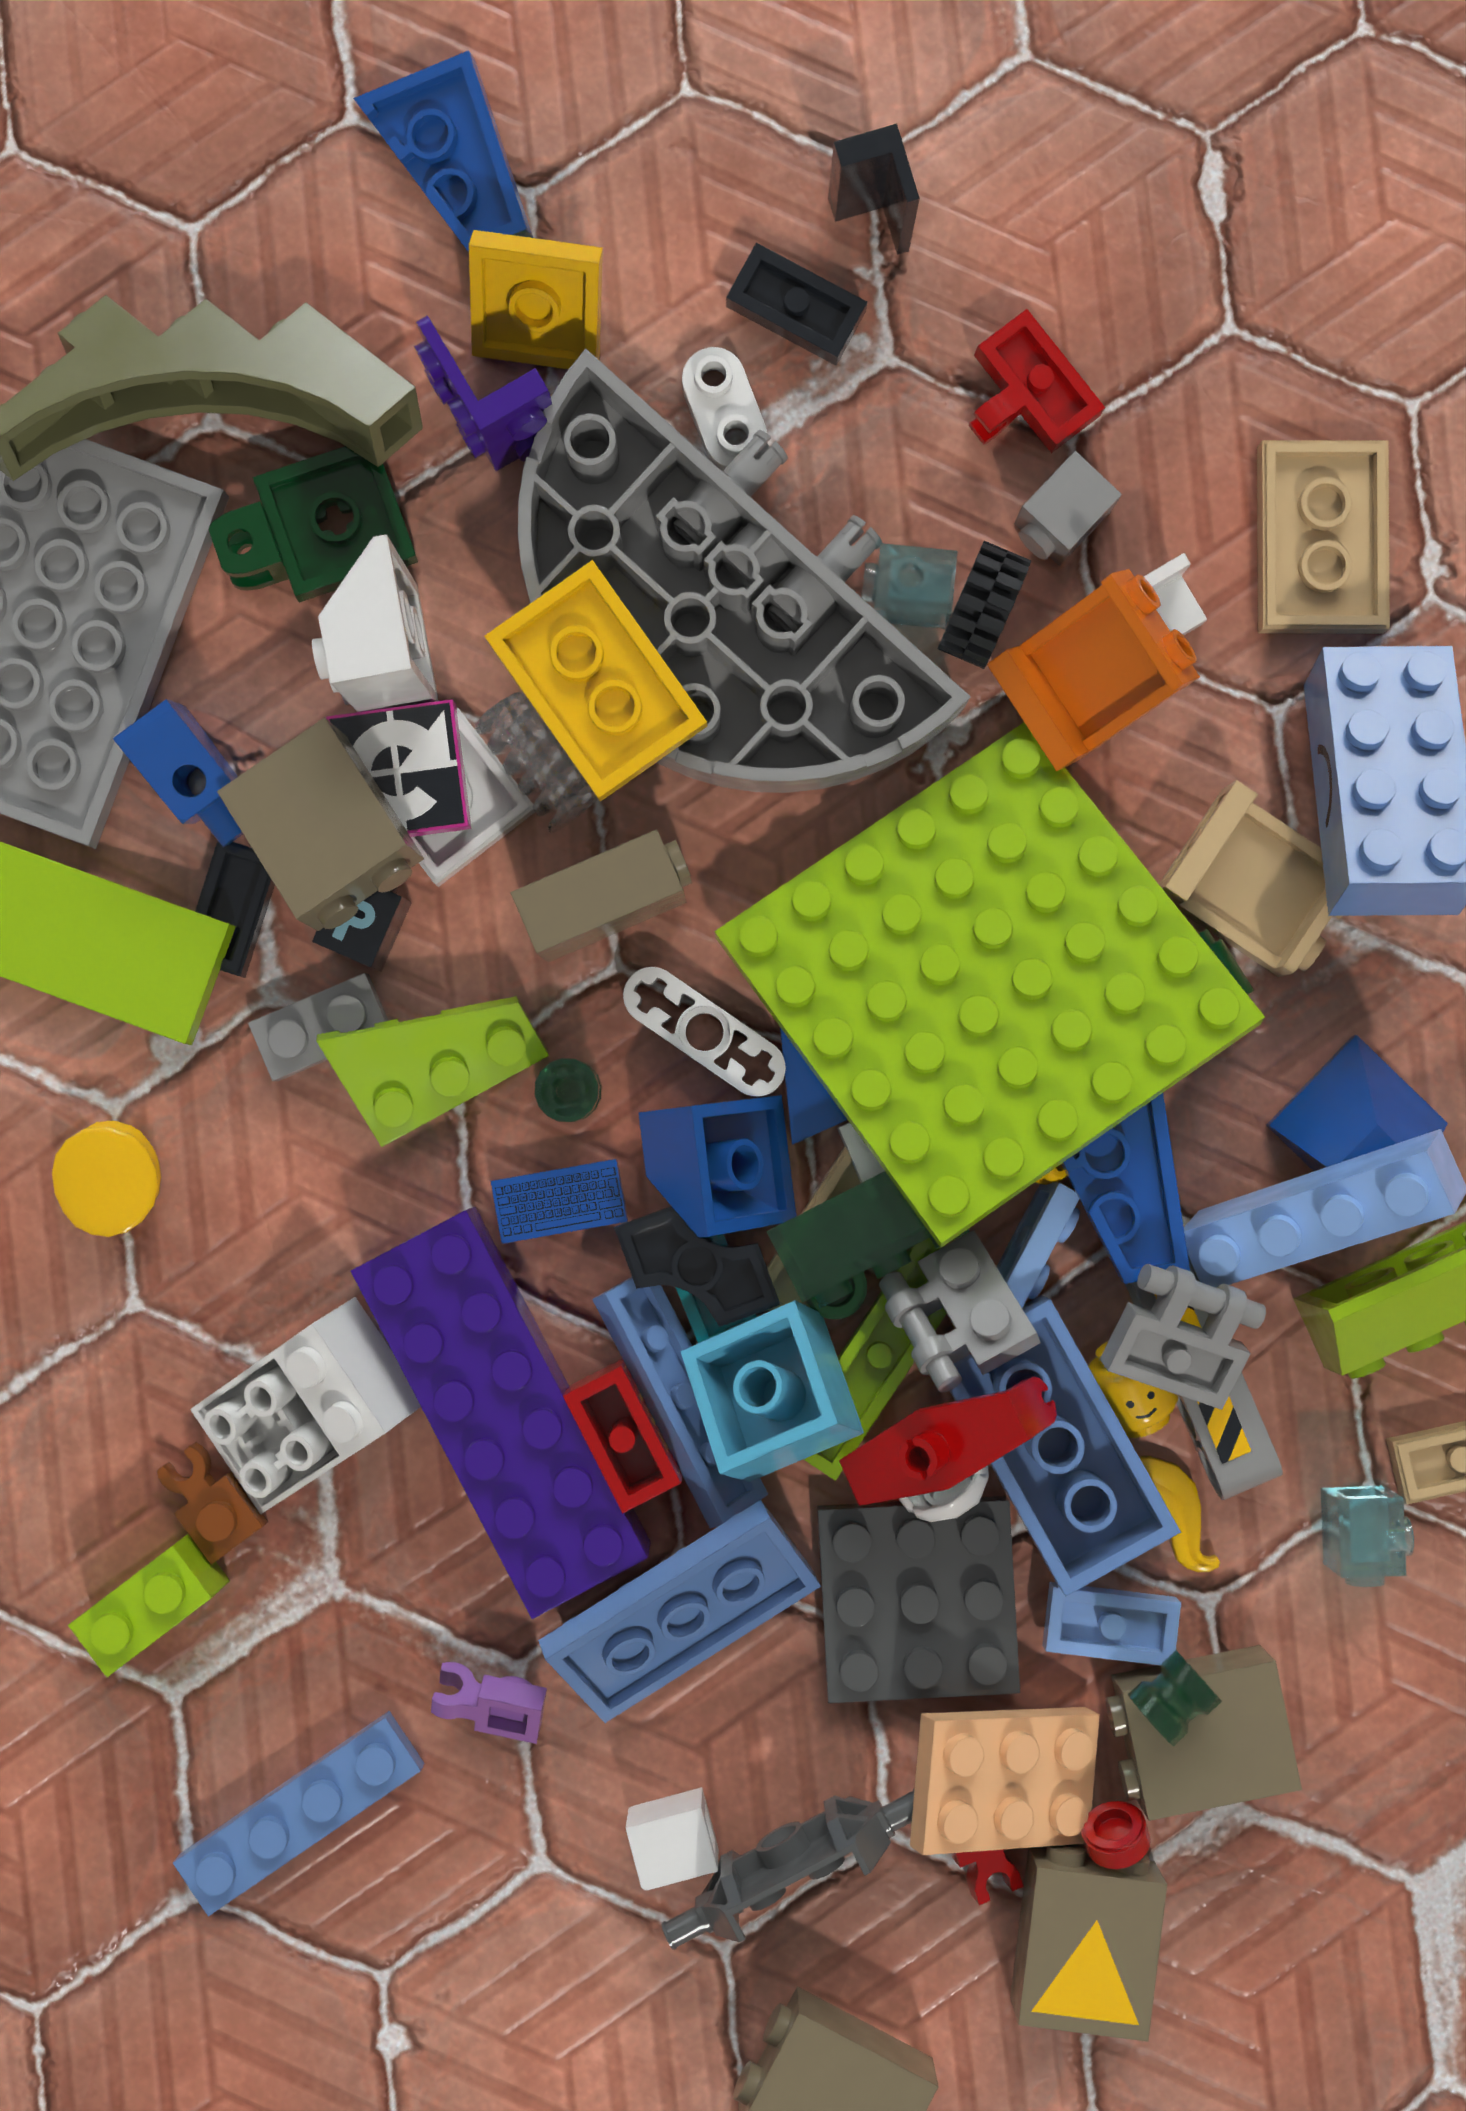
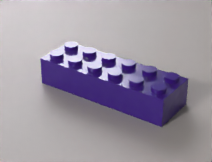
[351,1207,651,1619]

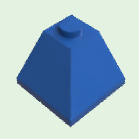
[1266,1035,1448,1171]
[638,1095,797,1237]

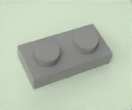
[248,973,389,1081]

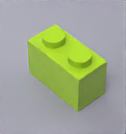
[68,1534,230,1677]

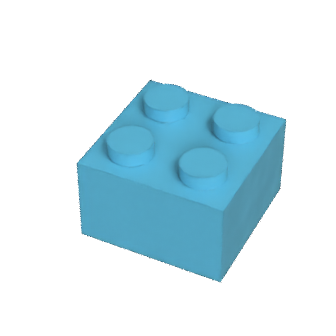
[680,1300,864,1482]

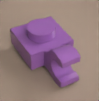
[431,1662,547,1744]

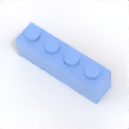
[1184,1129,1466,1288]

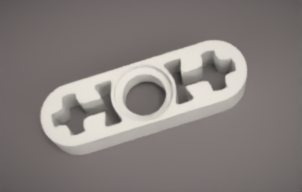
[623,967,786,1097]

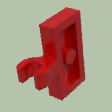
[968,309,1105,454]

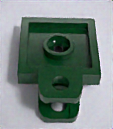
[209,446,418,603]

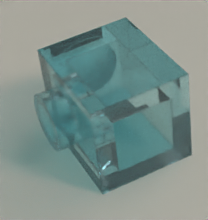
[861,543,958,629]
[1320,1486,1414,1587]

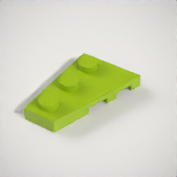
[316,996,549,1147]

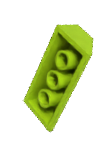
[1293,1222,1466,1379]

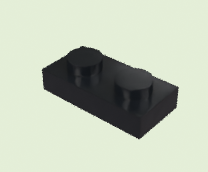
[726,242,868,366]

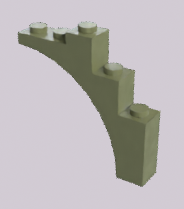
[0,295,423,481]

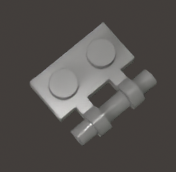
[879,1230,1041,1392]
[1100,1264,1266,1410]

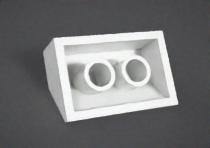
[312,534,438,712]

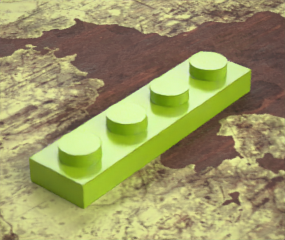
[803,1231,947,1481]

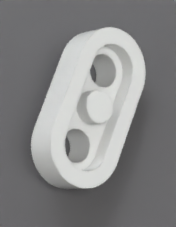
[682,347,767,471]

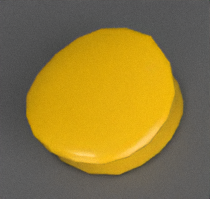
[52,1121,161,1237]

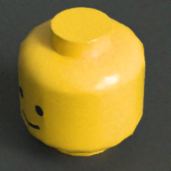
[1088,1341,1178,1438]

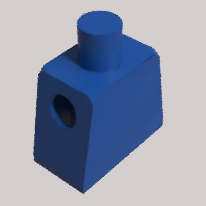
[113,699,243,847]

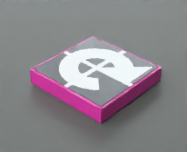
[326,699,472,837]

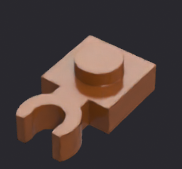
[157,1442,268,1565]

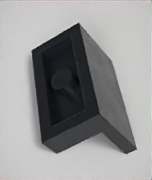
[828,123,920,255]

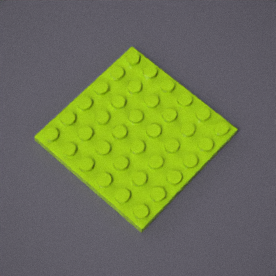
[714,723,1265,1248]

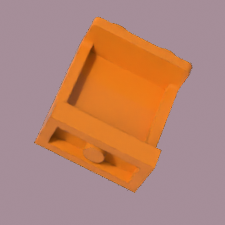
[987,569,1200,772]

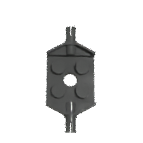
[662,1788,915,1950]

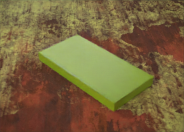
[0,842,236,1045]

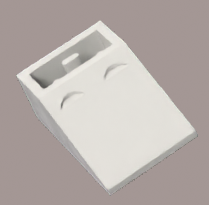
[190,1297,421,1515]

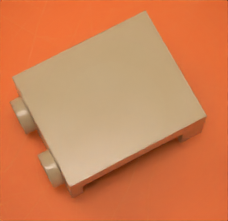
[1159,780,1343,977]

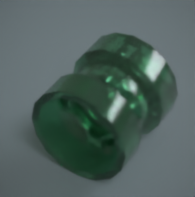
[534,1058,603,1122]
[1128,1650,1223,1747]

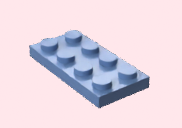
[538,1500,821,1723]

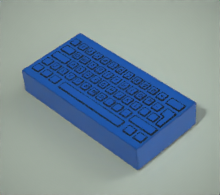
[491,1159,628,1244]

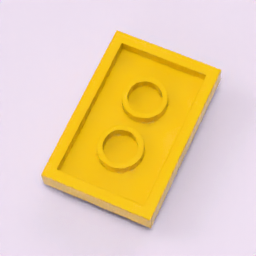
[484,560,708,802]

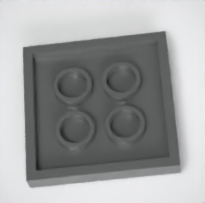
[817,1496,1020,1703]

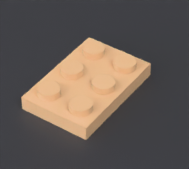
[910,1707,1100,1855]

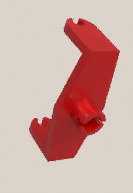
[839,1376,1057,1506]

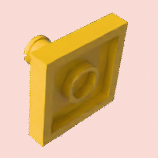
[469,230,603,369]

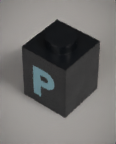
[312,886,412,972]

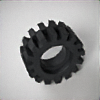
[937,541,1031,669]

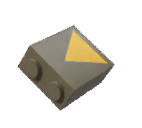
[1010,1844,1167,2042]

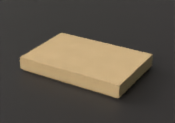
[1257,440,1390,634]

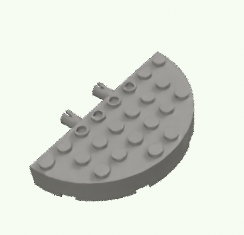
[518,348,971,793]

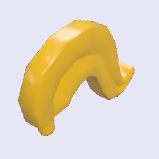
[1139,1455,1220,1573]

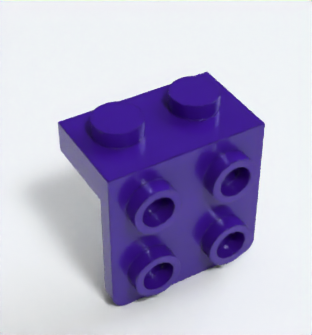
[414,315,552,471]

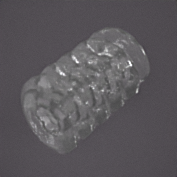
[474,692,598,833]

